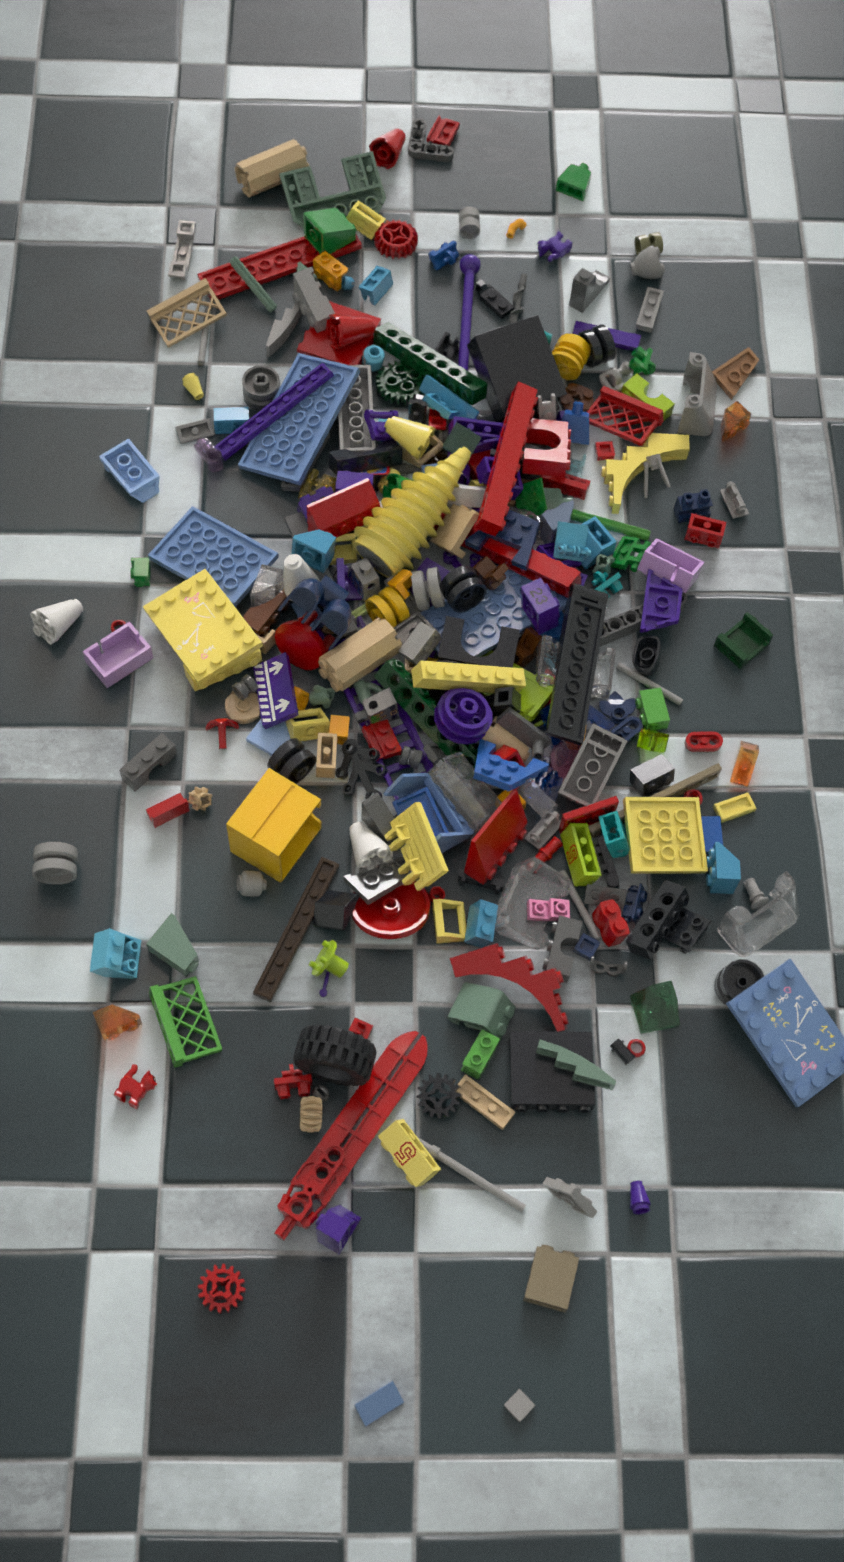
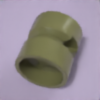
[634,232,663,256]

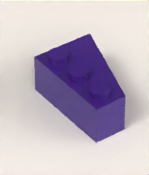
[448,416,503,457]
[315,1205,361,1255]

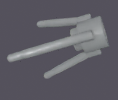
[643,454,670,498]

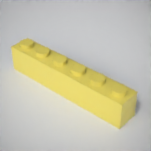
[411,661,526,693]

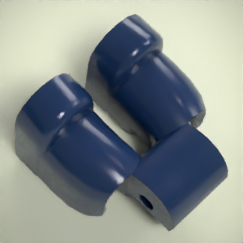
[278,575,352,650]

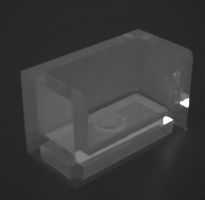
[517,778,558,819]

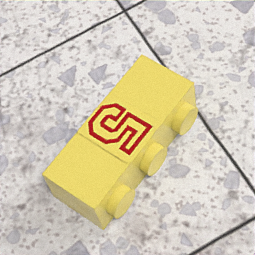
[378,1119,441,1187]

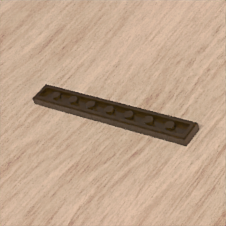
[253,857,339,1002]

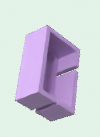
[638,538,704,593]
[83,621,153,688]

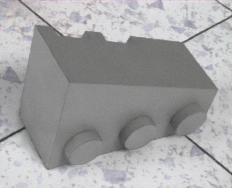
[292,267,335,333]

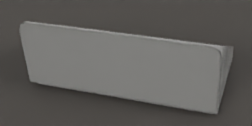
[175,418,214,444]

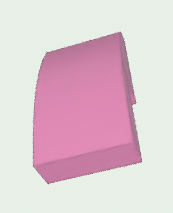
[527,898,570,921]

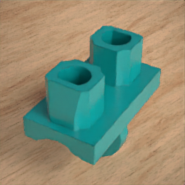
[591,571,623,598]

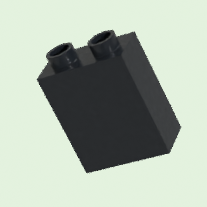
[467,315,567,422]

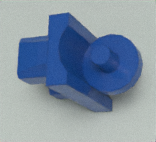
[428,240,459,270]

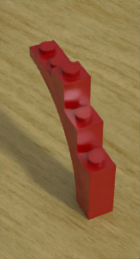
[449,943,569,1032]

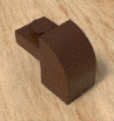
[473,556,509,590]
[514,627,544,668]

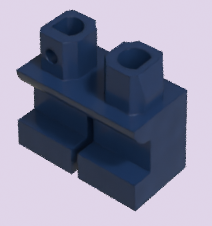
[673,489,713,523]

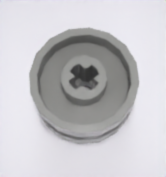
[411,567,445,611]
[32,842,78,884]

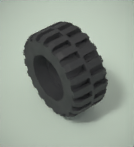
[293,1025,377,1086]

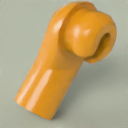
[506,219,527,239]

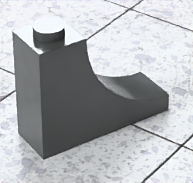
[569,268,610,313]

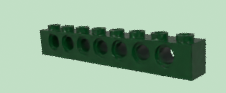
[373,322,488,405]
[374,659,482,785]

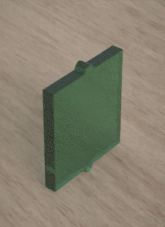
[442,422,482,457]

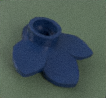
[599,691,636,725]

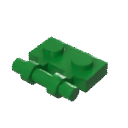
[611,536,651,572]

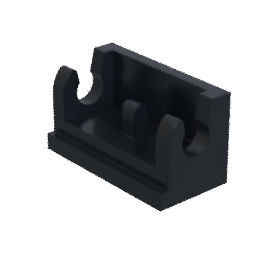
[435,332,459,361]

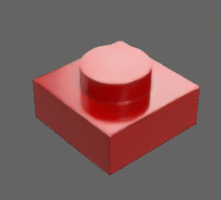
[594,441,615,461]

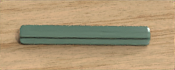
[230,256,277,312]

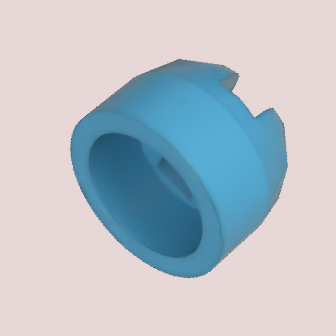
[342,276,354,290]

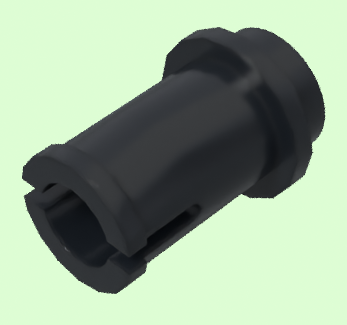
[610,1038,636,1065]

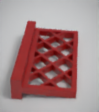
[587,386,664,446]

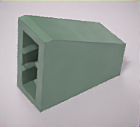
[146,913,199,977]

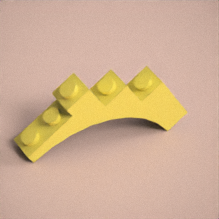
[601,433,690,514]

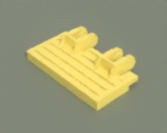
[384,802,449,891]

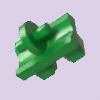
[628,346,656,376]

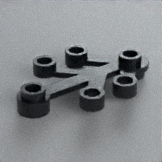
[335,739,387,799]

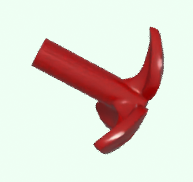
[206,718,239,749]

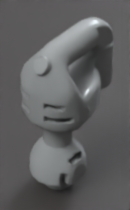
[599,361,632,392]

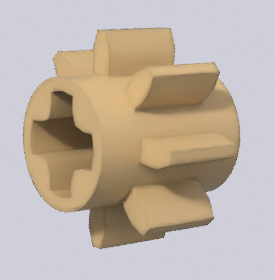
[188,787,213,811]

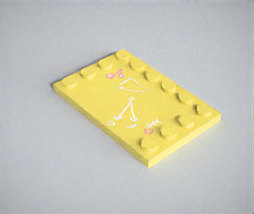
[143,569,263,685]

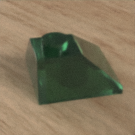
[630,980,680,1034]

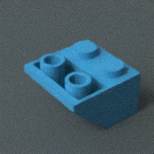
[581,516,617,570]
[706,842,741,894]

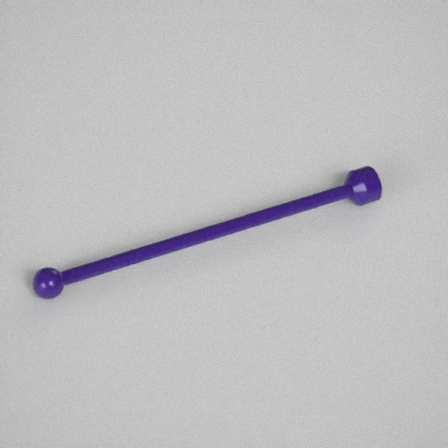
[457,254,481,485]

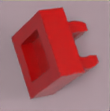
[349,1017,373,1039]

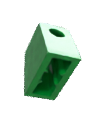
[556,163,592,201]

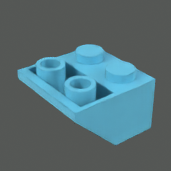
[89,928,141,979]

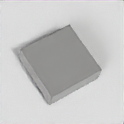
[503,1389,535,1422]

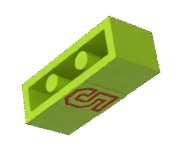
[560,823,602,886]

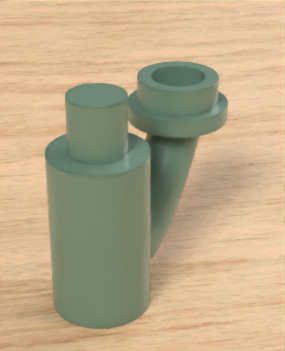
[353,680,385,706]

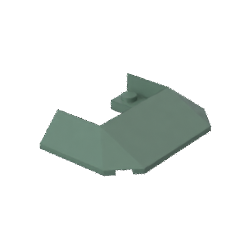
[279,151,386,228]

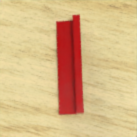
[521,465,591,500]

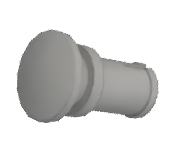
[743,878,769,910]

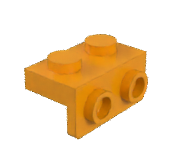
[313,251,348,291]

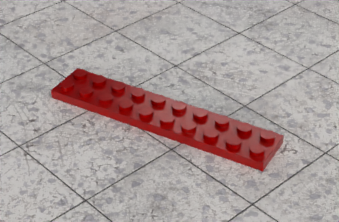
[197,235,362,301]

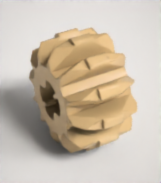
[300,1096,322,1133]

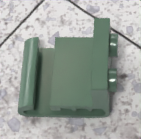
[447,982,516,1043]

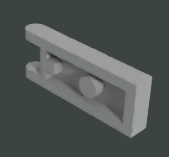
[537,393,556,421]

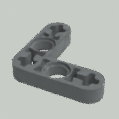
[408,118,454,162]

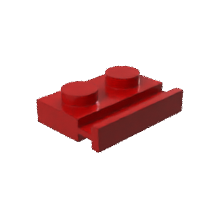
[426,116,460,146]
[361,719,402,761]

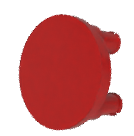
[275,610,335,670]

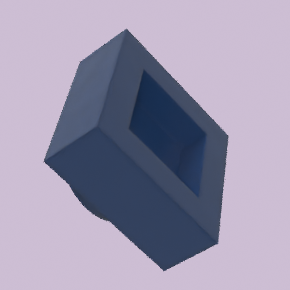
[573,933,601,961]

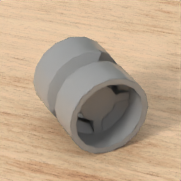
[459,207,480,239]

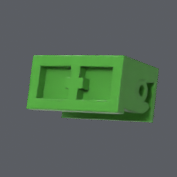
[635,688,670,732]
[461,1029,500,1080]

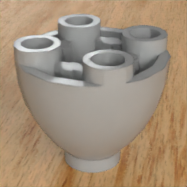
[630,245,665,279]

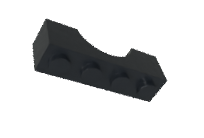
[329,439,403,476]
[451,686,521,716]

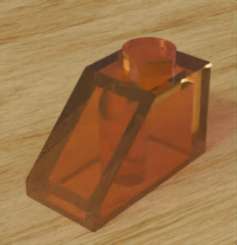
[730,741,759,787]

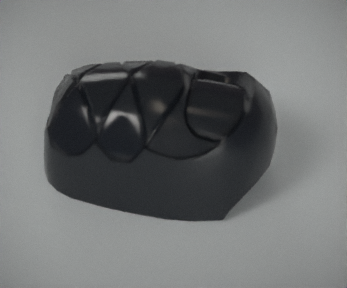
[632,636,661,676]

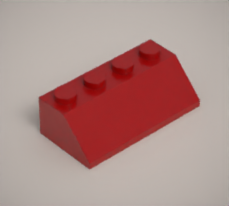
[306,478,380,538]

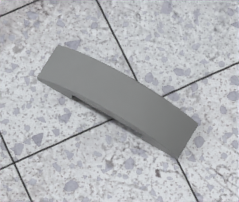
[168,220,196,279]

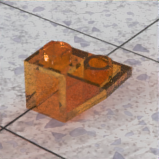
[721,401,751,441]
[93,1004,142,1040]

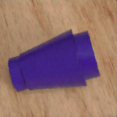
[630,1180,651,1214]

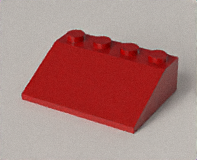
[464,789,528,885]

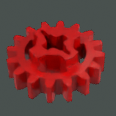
[198,1264,246,1314]

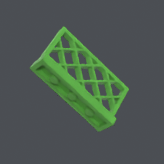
[149,976,222,1068]

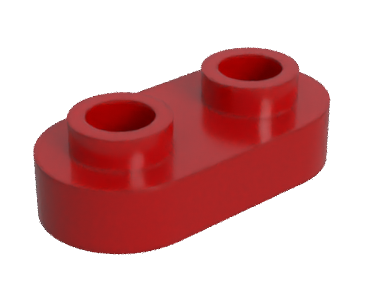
[684,732,723,752]

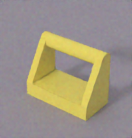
[346,200,386,240]
[329,533,357,565]
[285,708,330,741]
[432,899,467,944]

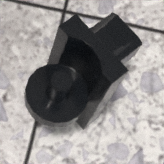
[408,394,427,425]

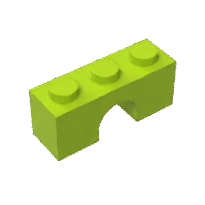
[621,373,675,421]

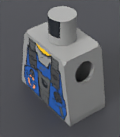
[348,558,380,603]

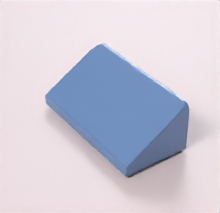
[354,1381,404,1427]

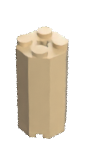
[234,139,309,198]
[318,618,402,692]

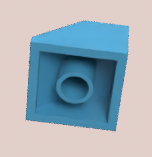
[291,529,336,573]

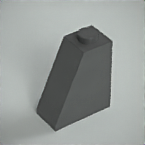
[361,792,400,851]

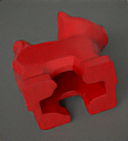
[113,1064,158,1109]

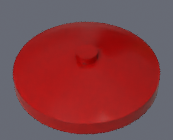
[351,881,430,939]

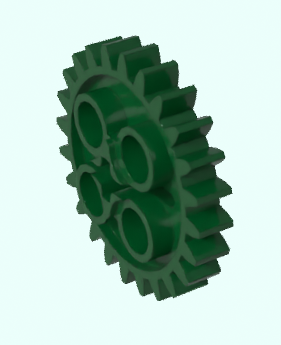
[376,360,425,405]

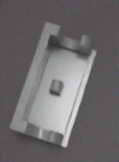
[399,621,442,665]

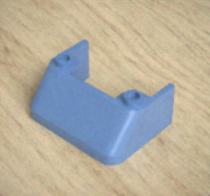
[383,773,474,853]

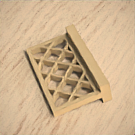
[147,278,227,348]

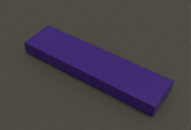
[572,321,641,351]

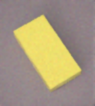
[713,793,757,823]

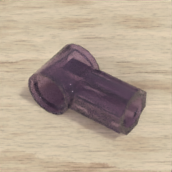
[194,438,224,472]

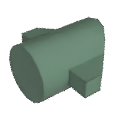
[592,554,615,575]
[309,685,335,709]

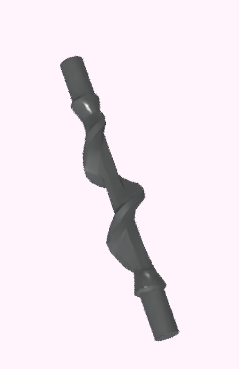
[509,273,527,324]

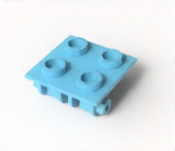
[553,521,591,562]

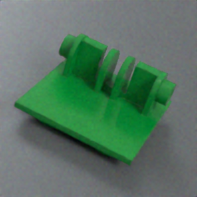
[515,477,547,520]

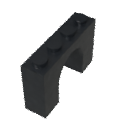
[437,616,520,668]

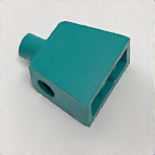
[599,811,630,858]

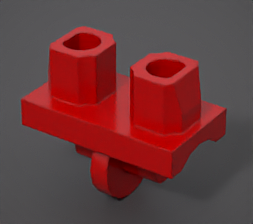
[274,1064,312,1100]

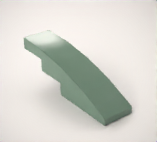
[536,1040,616,1091]

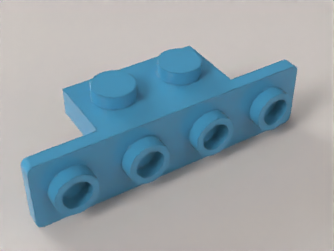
[419,375,479,420]

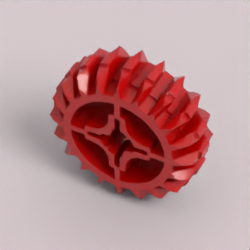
[374,219,418,260]

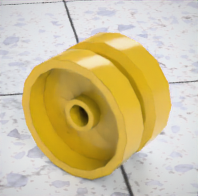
[365,586,410,628]

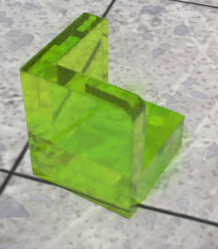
[637,728,669,753]

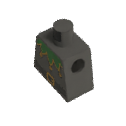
[354,688,399,724]

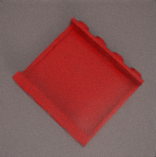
[297,301,381,365]

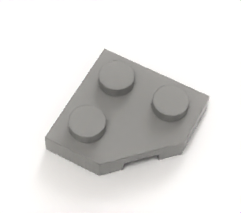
[542,1177,597,1218]

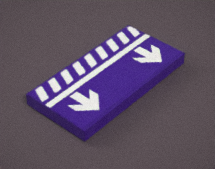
[253,652,299,729]

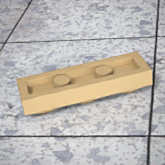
[457,1074,515,1130]

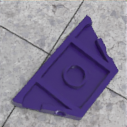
[640,569,683,633]

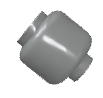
[237,871,267,897]

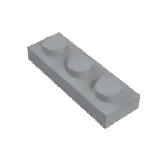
[635,287,664,333]

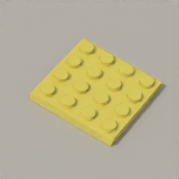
[623,797,708,874]

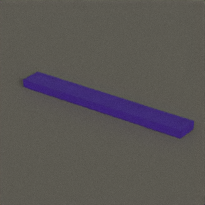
[213,362,334,461]

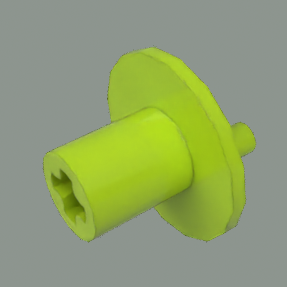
[308,940,349,978]

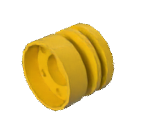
[552,333,591,380]

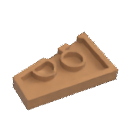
[712,347,760,400]

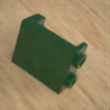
[714,612,773,669]

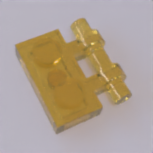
[298,469,337,499]

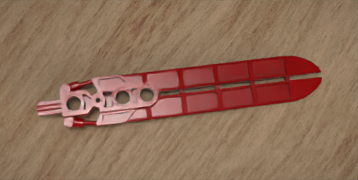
[274,1031,428,1241]

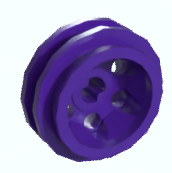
[434,688,492,744]

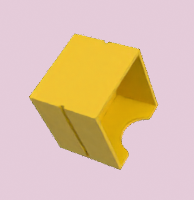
[226,768,322,883]

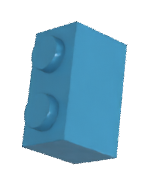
[464,899,498,948]

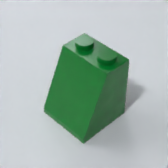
[304,208,356,254]

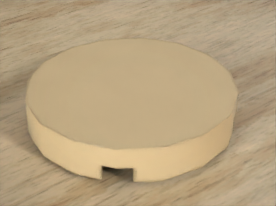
[225,692,260,724]

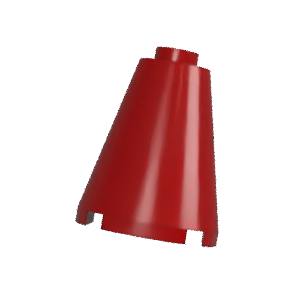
[369,128,406,169]
[326,314,376,349]

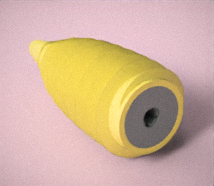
[353,447,471,578]

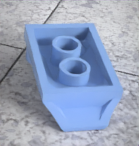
[99,439,160,503]

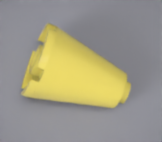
[384,416,435,460]

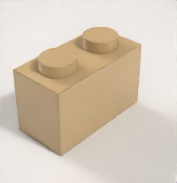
[316,733,337,778]

